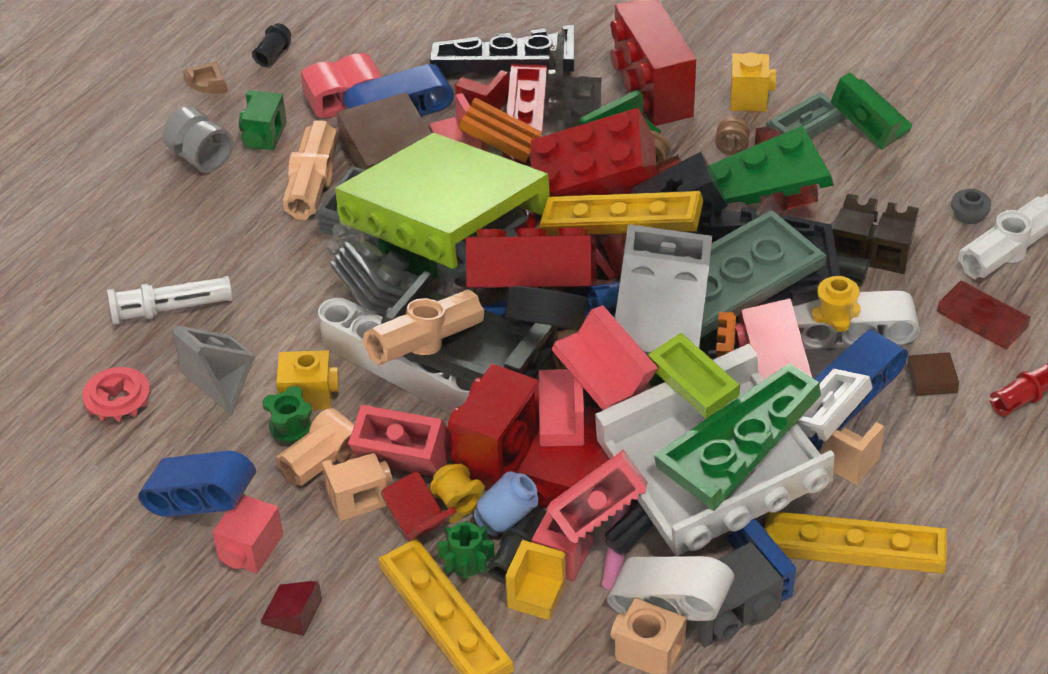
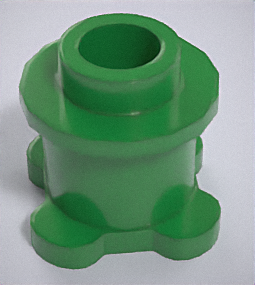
[262,386,312,443]

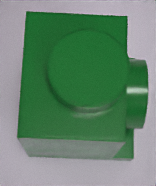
[239,90,287,150]

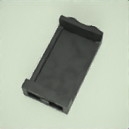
[381,271,558,383]

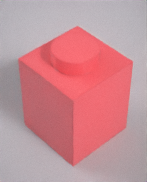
[212,495,283,574]

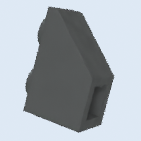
[699,542,784,648]

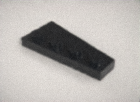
[430,25,574,75]

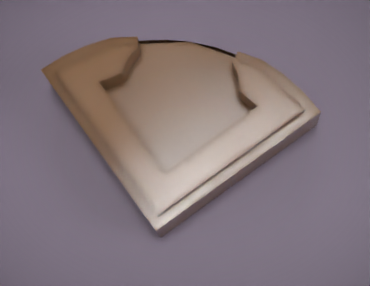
[183,61,228,94]

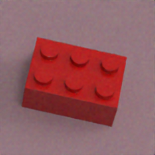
[610,0,696,126]
[531,108,657,214]
[466,228,597,288]

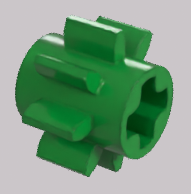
[437,521,495,579]

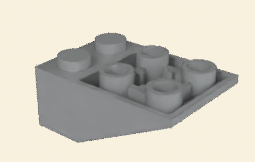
[615,224,712,355]

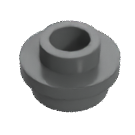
[951,189,991,224]

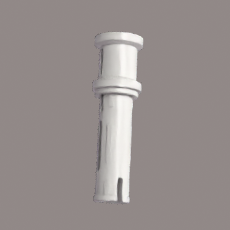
[107,276,232,325]

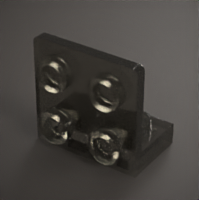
[548,32,602,132]

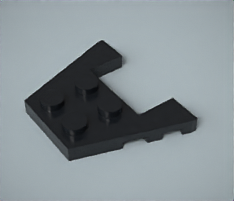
[708,207,840,322]

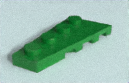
[710,125,834,209]
[654,363,821,511]

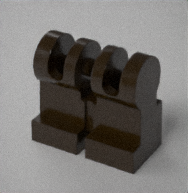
[832,194,919,274]

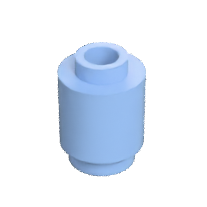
[474,472,538,536]

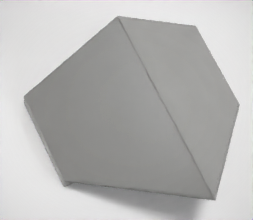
[172,325,256,415]

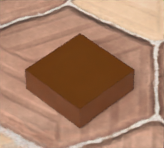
[907,352,959,396]

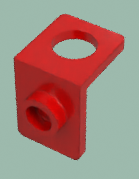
[381,472,457,542]

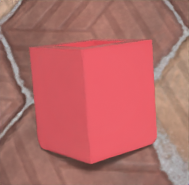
[531,510,593,581]

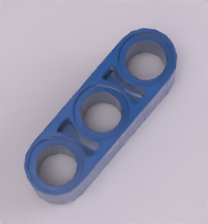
[343,64,454,116]
[138,450,256,517]

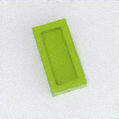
[647,332,740,419]

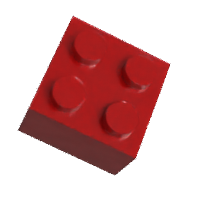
[448,363,540,491]

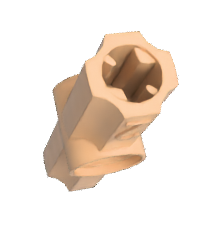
[283,121,338,220]
[363,289,484,365]

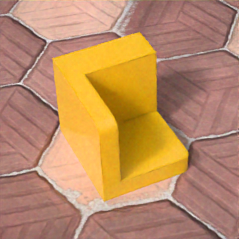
[506,540,566,620]

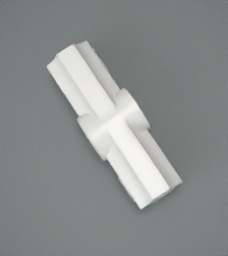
[958,194,1048,280]

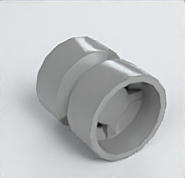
[162,106,233,173]

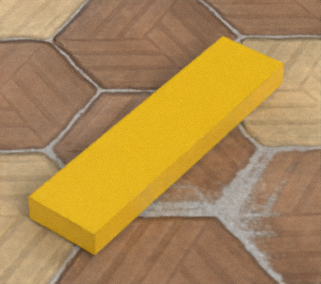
[539,191,703,236]
[764,512,947,574]
[378,538,514,674]

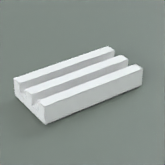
[796,369,873,441]

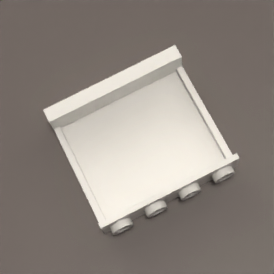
[595,344,835,556]

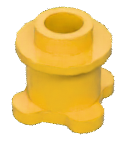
[811,276,861,332]
[430,464,485,523]

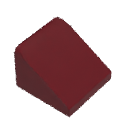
[261,581,322,636]

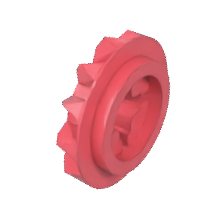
[82,367,151,422]

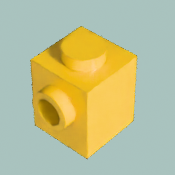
[730,53,776,112]
[276,350,340,410]

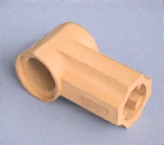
[276,408,357,487]

